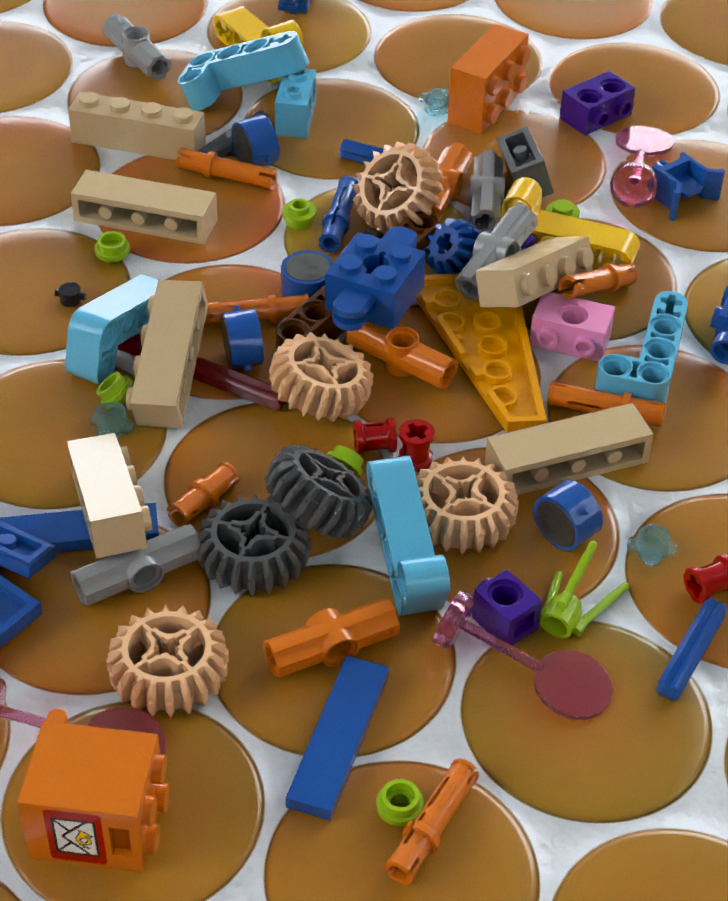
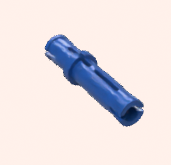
[318,176,359,253]

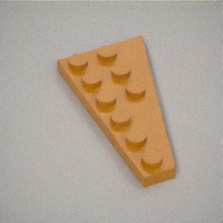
[415,274,547,433]

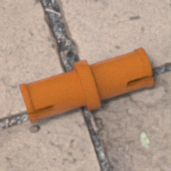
[167,462,240,527]

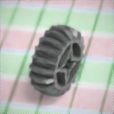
[264,444,373,539]
[198,493,311,597]

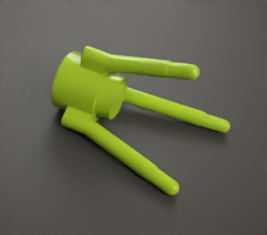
[540,541,629,639]

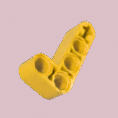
[213,7,303,84]
[501,177,640,272]

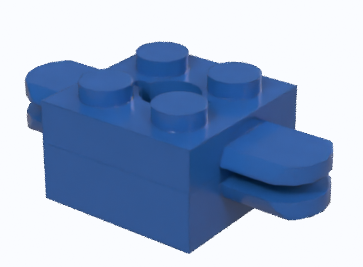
[325,226,425,331]

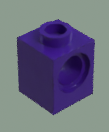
[472,569,542,650]

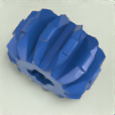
[423,218,481,274]

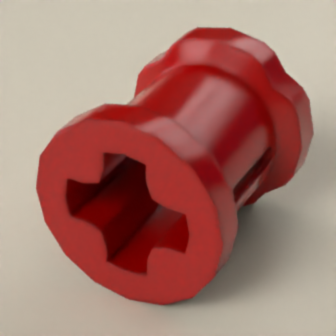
[353,417,397,455]
[398,419,435,472]
[683,554,728,604]

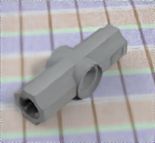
[102,13,171,81]
[469,150,505,233]
[454,203,538,301]
[70,524,201,606]

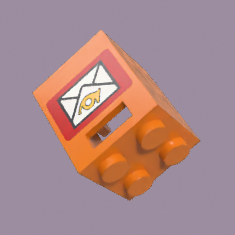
[17,708,170,872]

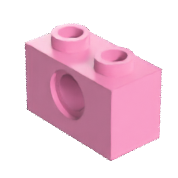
[530,292,615,362]

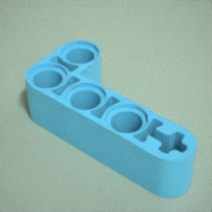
[177,31,309,111]
[65,274,160,385]
[594,291,688,403]
[366,456,450,616]

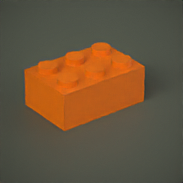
[447,23,531,134]

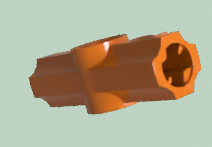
[431,142,472,220]
[346,322,458,390]
[263,599,400,678]

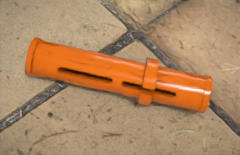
[176,147,278,190]
[558,263,638,299]
[204,294,309,325]
[547,381,667,427]
[384,758,479,885]

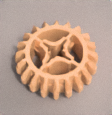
[352,141,445,234]
[269,332,374,422]
[417,456,519,555]
[106,604,229,718]

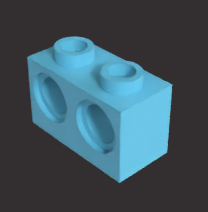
[275,68,316,138]

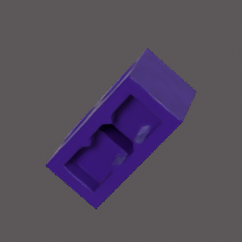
[559,70,636,136]

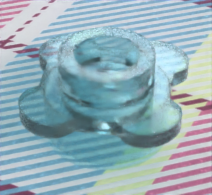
[419,88,449,117]
[89,402,134,437]
[627,524,678,566]

